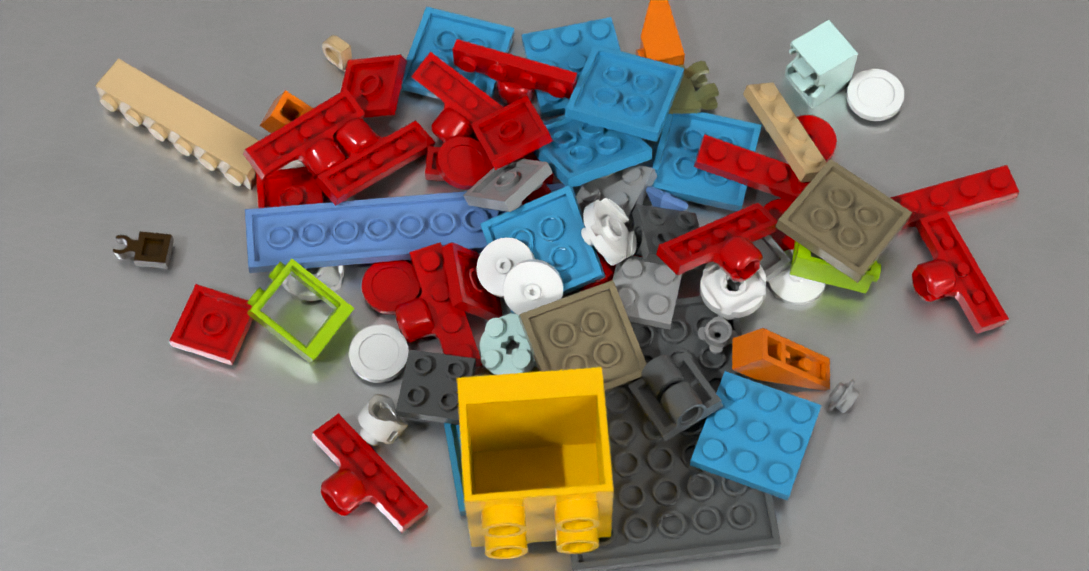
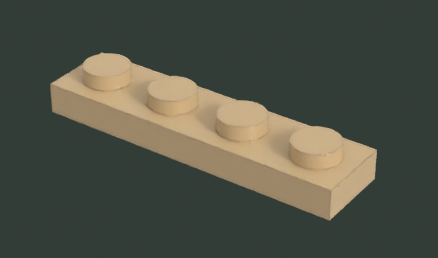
[743,82,827,182]

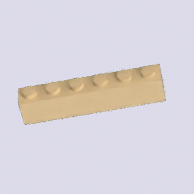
[95,58,259,190]

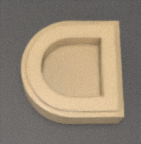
[322,35,352,71]

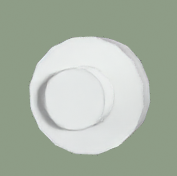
[358,394,408,446]

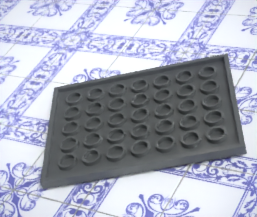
[570,296,781,571]

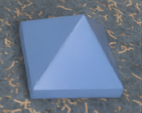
[646,186,688,211]

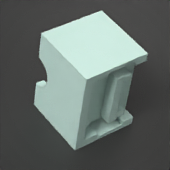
[784,20,858,109]

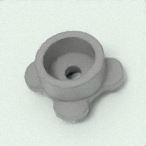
[697,316,738,354]
[828,379,859,413]

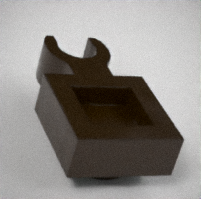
[113,231,174,269]

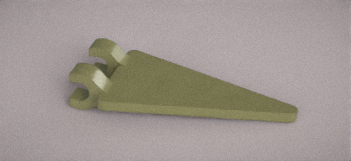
[668,61,719,114]

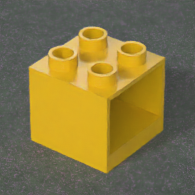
[457,367,613,559]

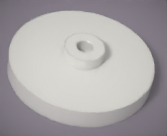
[847,69,904,121]
[477,238,535,298]
[767,249,825,306]
[503,259,564,315]
[349,325,409,383]

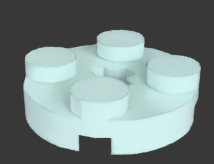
[479,314,538,375]

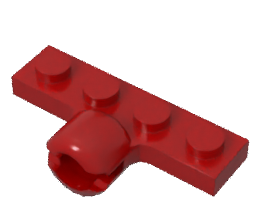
[452,39,577,105]
[411,51,503,142]
[243,89,365,180]
[316,118,436,206]
[656,202,778,282]
[912,211,1009,334]
[395,242,483,370]
[312,413,428,533]

